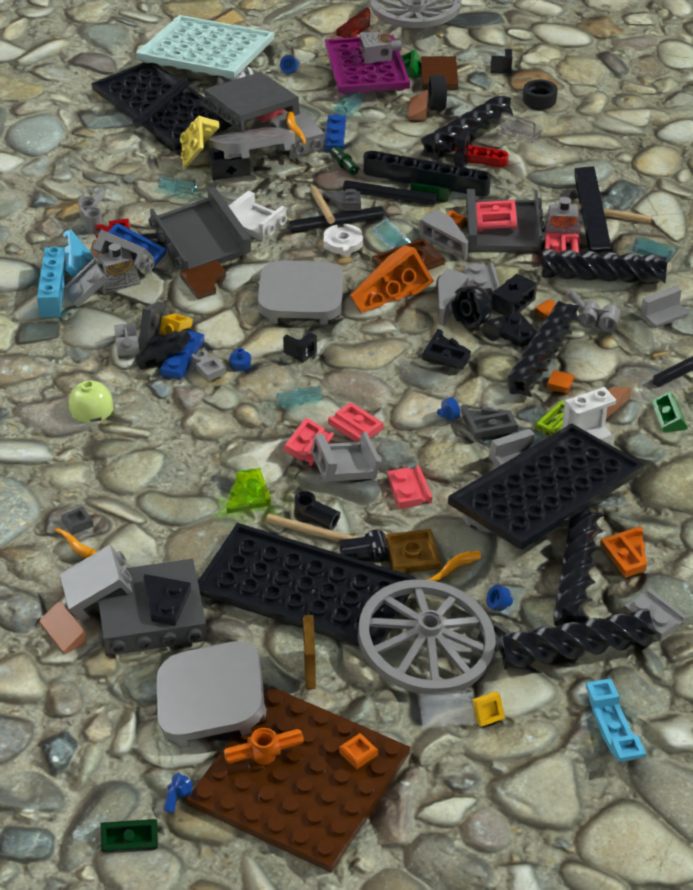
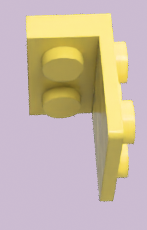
[180,116,219,167]

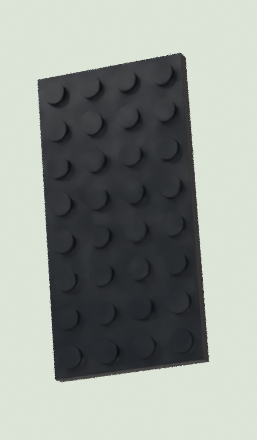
[91,62,232,151]
[448,423,645,550]
[198,523,416,647]

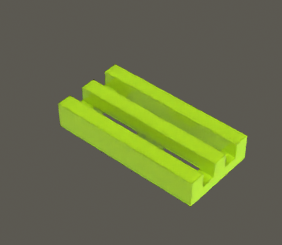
[535,401,565,436]

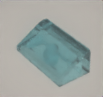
[331,92,366,117]
[372,217,411,249]
[632,236,678,263]

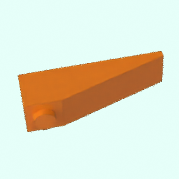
[350,245,434,313]

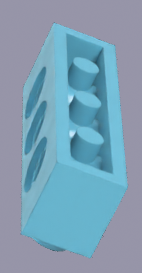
[37,246,67,318]

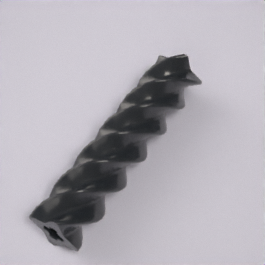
[421,95,514,160]
[541,249,668,284]
[508,301,580,397]
[553,508,604,626]
[498,609,657,670]

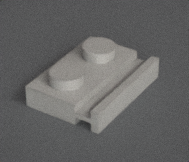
[64,259,108,308]
[464,263,500,295]
[623,589,686,641]

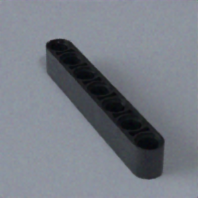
[363,151,491,197]
[574,166,611,255]

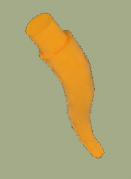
[286,112,306,145]
[55,528,96,559]
[426,550,481,581]

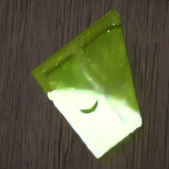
[226,467,271,514]

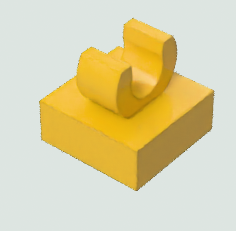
[472,691,505,727]

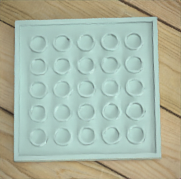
[136,15,274,79]

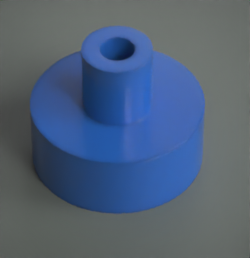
[280,55,299,74]
[229,348,251,371]
[437,397,460,421]
[486,584,513,611]

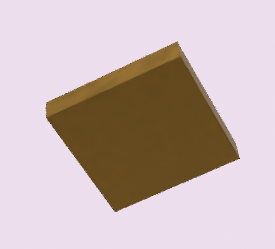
[385,529,441,573]
[303,615,316,689]

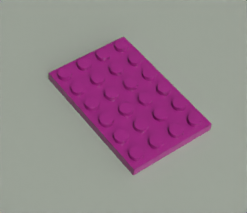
[325,35,410,95]

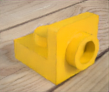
[159,313,193,335]

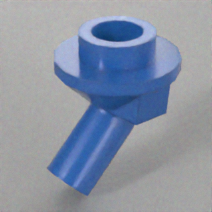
[163,773,193,813]

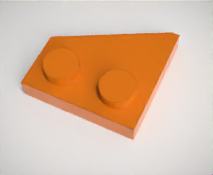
[600,526,647,578]

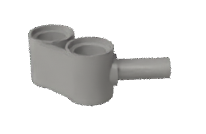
[78,191,105,234]
[566,289,621,332]
[114,323,139,357]

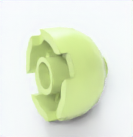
[68,381,113,423]

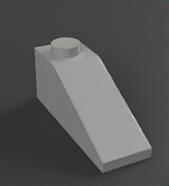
[420,209,468,260]
[436,268,469,326]

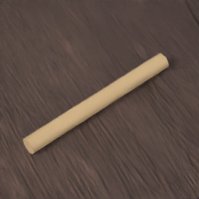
[310,186,335,224]
[574,203,652,224]
[266,514,358,542]

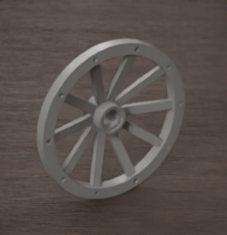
[370,0,462,28]
[358,580,496,695]

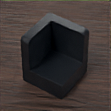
[490,49,513,74]
[283,332,317,363]

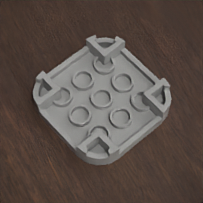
[208,127,296,159]
[258,260,343,325]
[157,641,267,748]

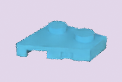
[63,229,94,278]

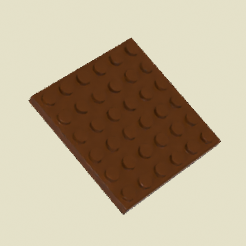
[186,686,410,873]

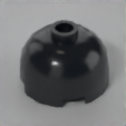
[451,286,493,328]

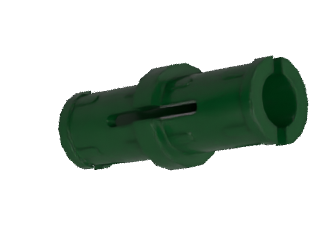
[330,146,360,176]

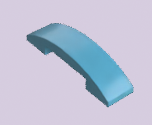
[586,678,646,762]

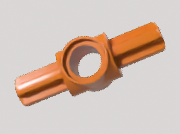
[224,728,304,765]

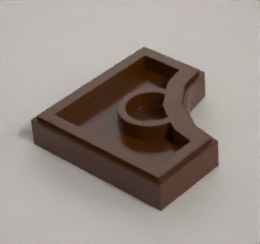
[180,260,226,299]

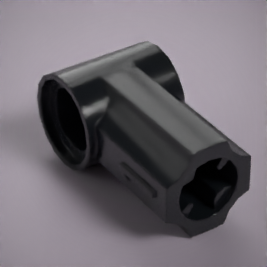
[294,491,341,530]
[339,530,390,562]

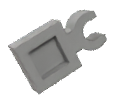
[192,349,226,382]

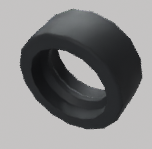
[428,75,447,110]
[523,79,558,109]

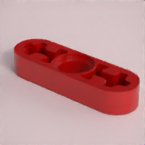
[455,145,509,167]

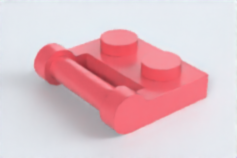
[476,200,517,232]
[545,232,581,253]

